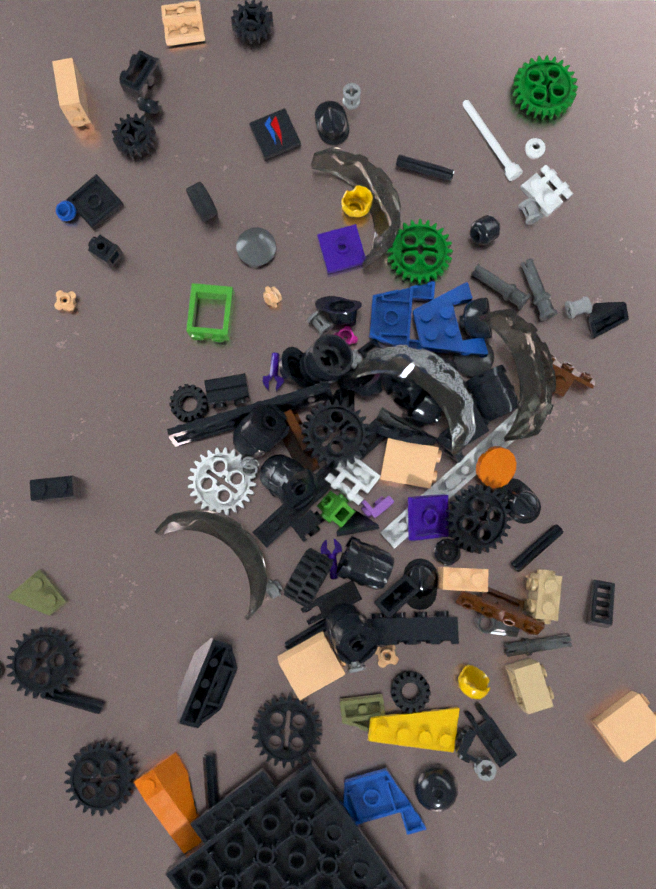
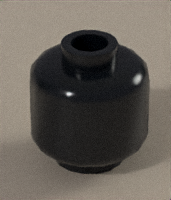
[470,215,500,245]

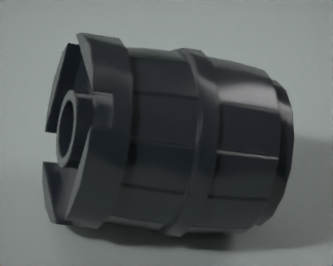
[466,365,519,422]
[233,403,289,458]
[260,454,318,509]
[336,536,394,590]
[325,604,379,665]

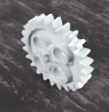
[188,447,257,516]

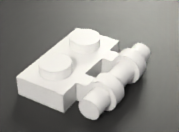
[520,164,573,217]
[325,457,381,505]

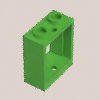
[186,283,235,342]

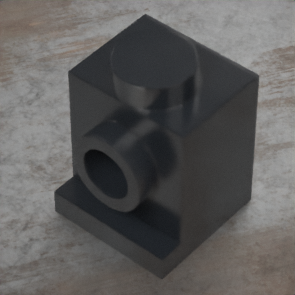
[88,234,123,268]
[291,510,325,543]

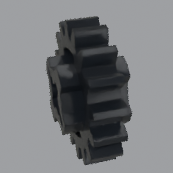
[231,0,274,44]
[112,113,157,158]

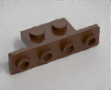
[519,343,595,397]
[282,409,320,472]
[456,587,545,635]

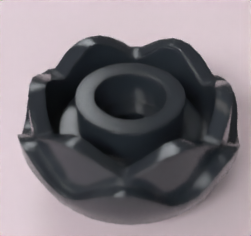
[136,96,162,114]
[434,538,461,566]

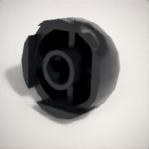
[459,297,492,339]
[383,366,424,409]
[402,385,443,427]
[414,764,458,812]

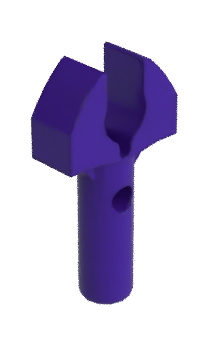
[262,352,284,392]
[321,539,342,580]

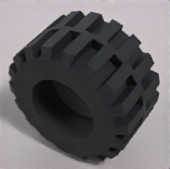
[283,548,333,608]

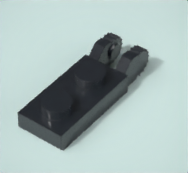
[301,581,362,625]
[465,703,517,768]

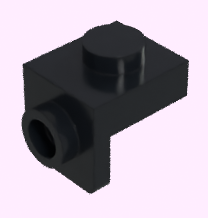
[454,725,478,763]

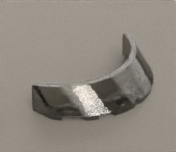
[311,147,401,269]
[478,309,556,441]
[352,345,476,455]
[154,510,267,621]

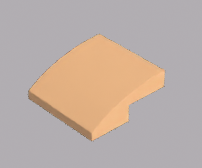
[161,0,205,46]

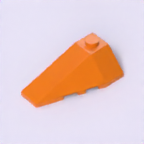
[134,751,202,854]

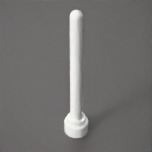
[463,100,523,181]

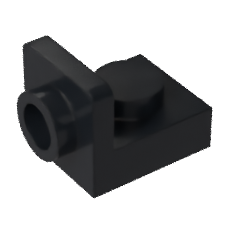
[436,426,464,463]

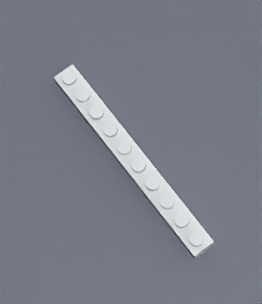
[380,394,548,549]

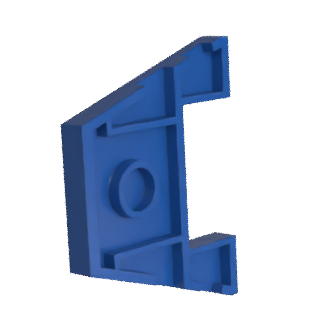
[369,281,435,361]
[412,282,488,358]
[344,768,426,835]

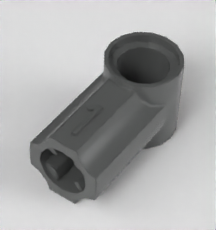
[474,613,519,638]

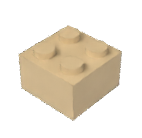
[505,658,554,714]

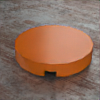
[476,446,516,488]

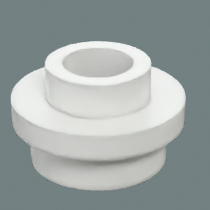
[525,138,545,159]

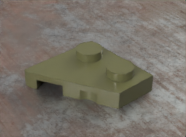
[7,569,68,616]
[340,694,385,732]

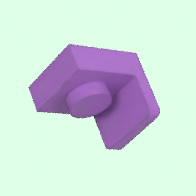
[361,496,394,520]

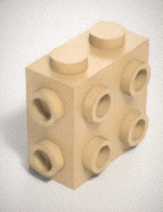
[524,569,562,624]

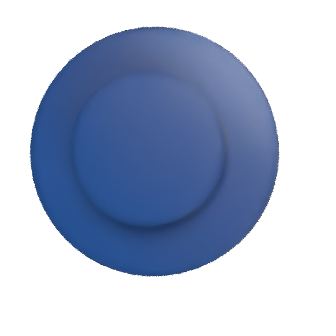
[56,201,76,222]

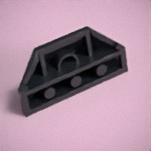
[177,638,238,728]

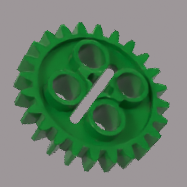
[512,55,578,120]
[386,219,453,285]

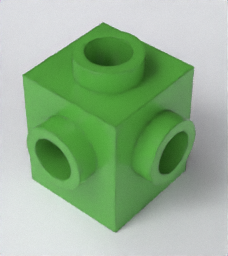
[317,490,355,528]

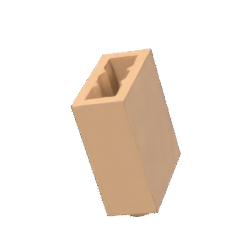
[52,58,91,127]
[380,437,442,489]
[437,567,488,592]
[277,631,346,700]
[591,691,656,763]

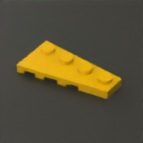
[368,707,460,753]

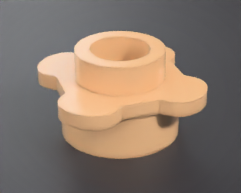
[263,286,282,308]
[54,290,76,311]
[375,645,399,668]

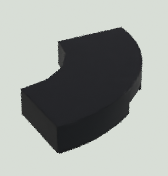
[376,425,436,446]

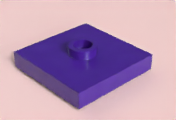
[317,224,367,274]
[408,494,449,541]

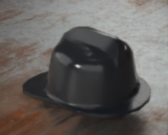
[315,101,349,145]
[315,296,362,326]
[277,346,313,388]
[337,366,382,397]
[496,478,541,524]
[403,558,437,610]

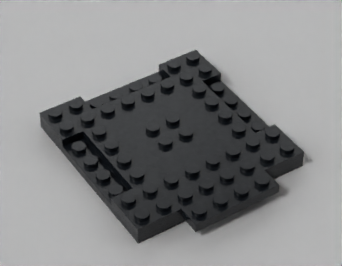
[165,759,405,889]

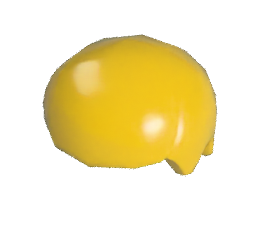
[341,185,373,217]
[458,665,491,699]

